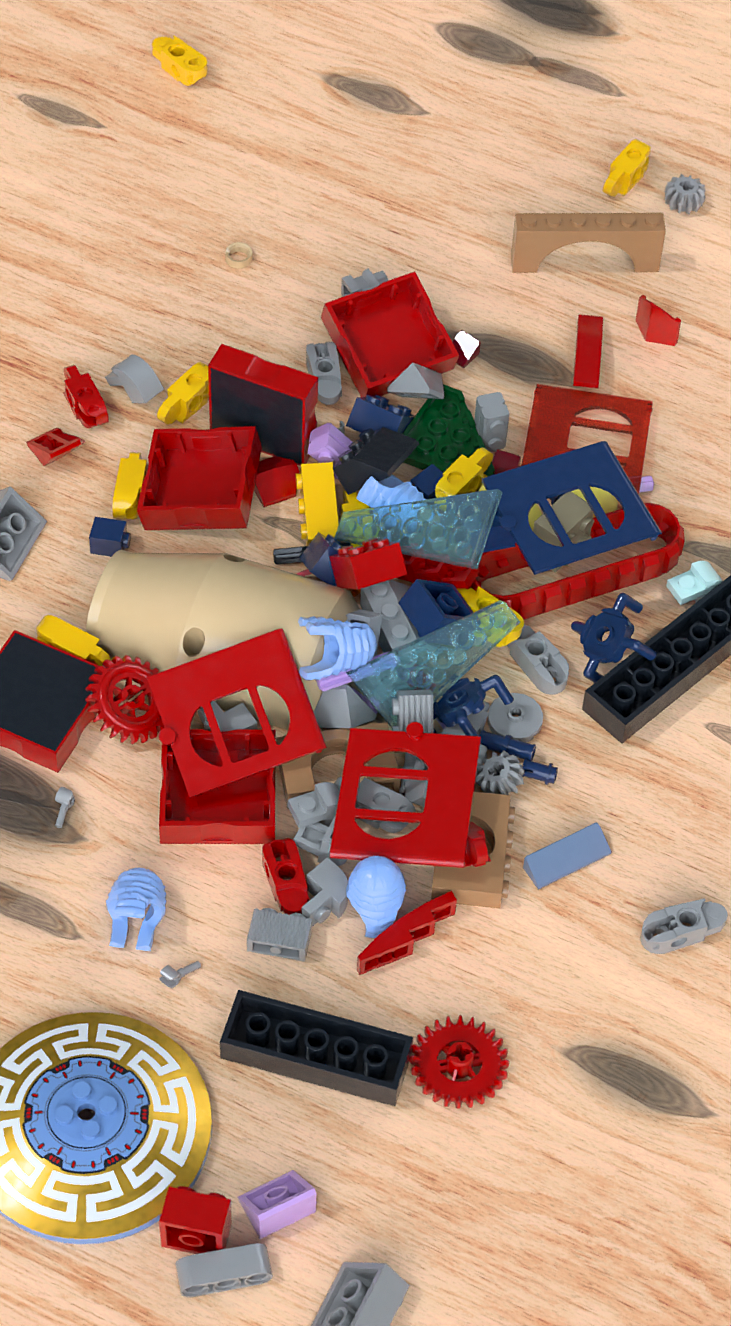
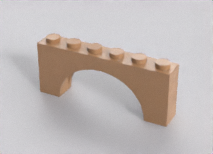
[511,213,666,273]

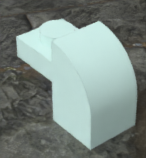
[666,561,723,605]

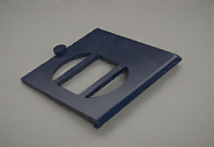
[482,441,662,575]

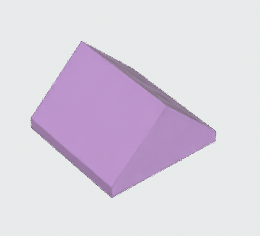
[238,1170,316,1239]

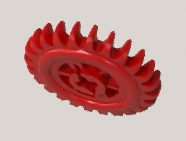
[85,655,165,745]
[409,1015,509,1109]

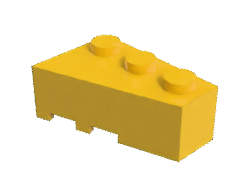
[296,462,340,546]

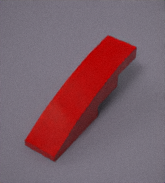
[573,314,603,389]
[397,547,480,589]
[357,891,457,975]

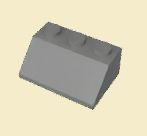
[0,486,47,581]
[360,579,442,667]
[311,1262,410,1326]

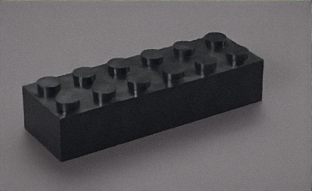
[220,990,413,1107]

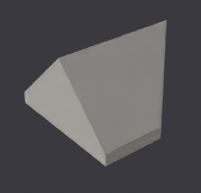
[387,363,444,399]
[314,684,376,728]

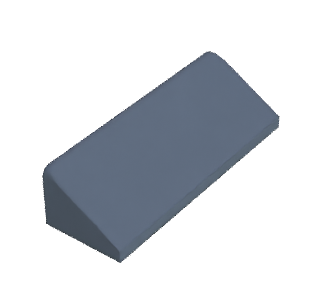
[523,822,611,889]

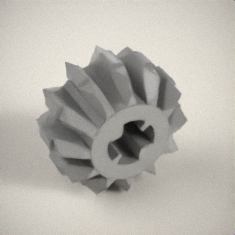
[665,174,705,215]
[476,751,525,795]

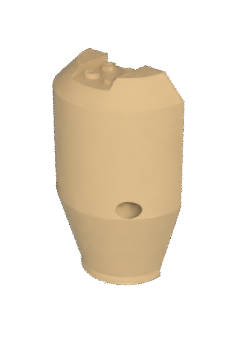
[86,550,360,730]

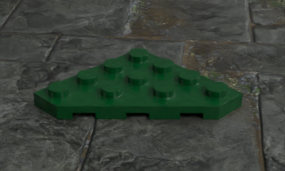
[403,384,495,492]

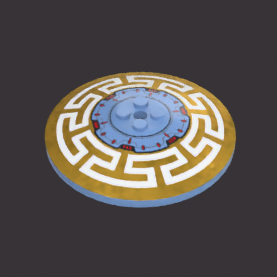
[0,1012,212,1244]

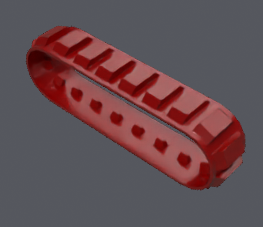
[469,503,685,620]

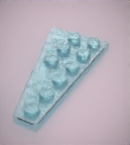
[335,489,503,569]
[346,600,520,728]

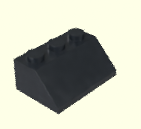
[332,427,419,495]

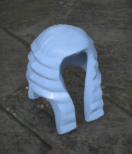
[356,474,432,537]
[298,616,377,681]
[346,856,406,938]
[106,867,166,951]

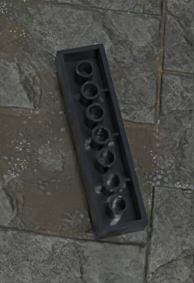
[582,575,731,744]

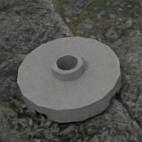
[487,693,543,742]

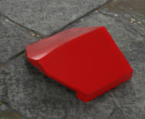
[635,295,681,346]
[26,428,86,466]
[254,456,300,507]

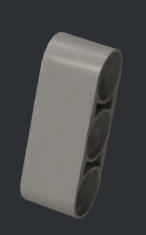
[176,1243,273,1297]

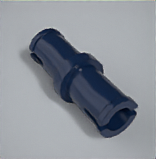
[479,730,536,761]

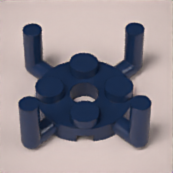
[571,593,656,683]
[433,675,514,736]

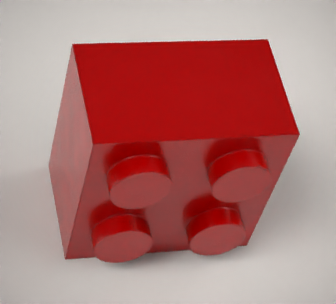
[329,538,407,590]
[159,1186,232,1254]

